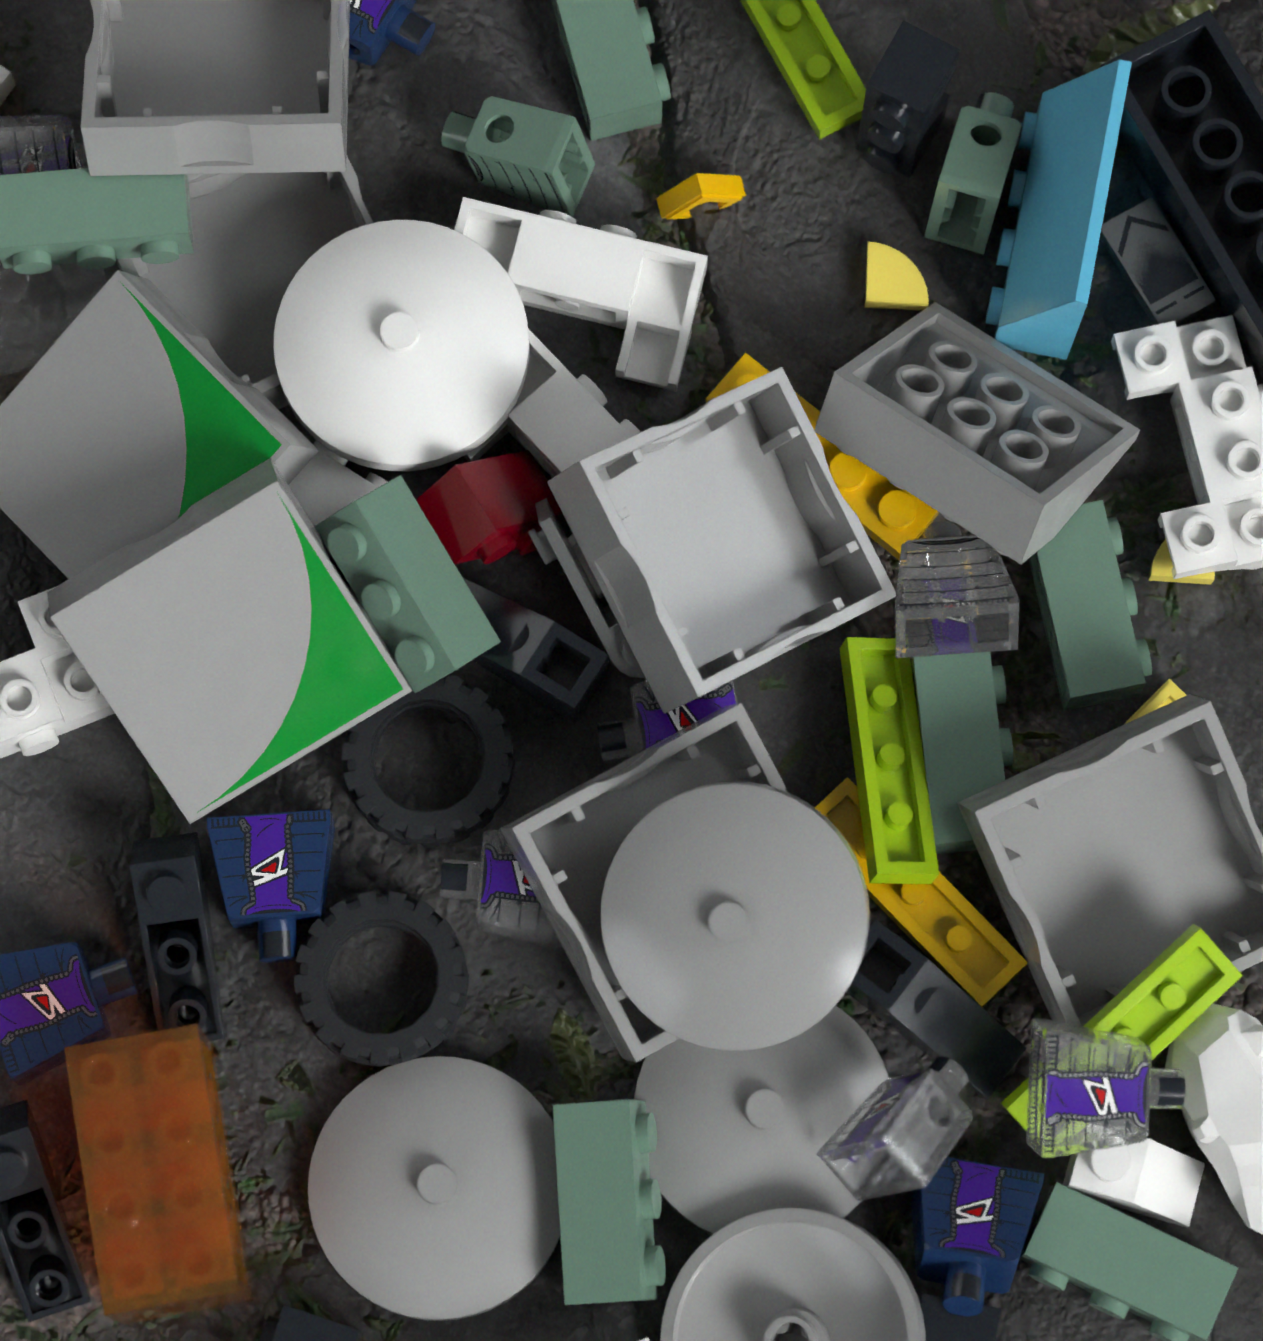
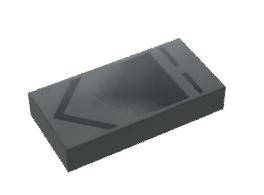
[1100,197,1216,327]

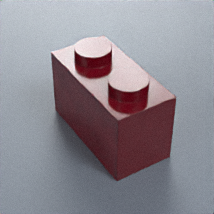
[416,450,564,564]

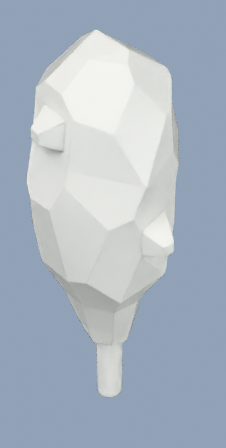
[1164,1004,1263,1235]

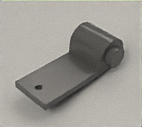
[528,498,645,678]

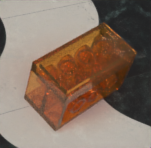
[64,1024,253,1324]

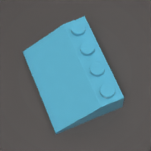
[985,59,1132,360]

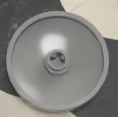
[601,781,870,1051]
[634,1005,894,1235]
[308,1056,561,1321]
[660,1208,926,1341]

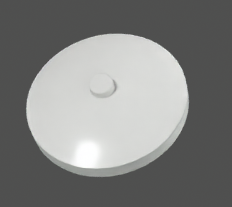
[273,220,529,471]

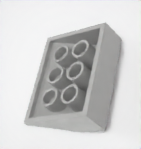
[814,302,1140,564]

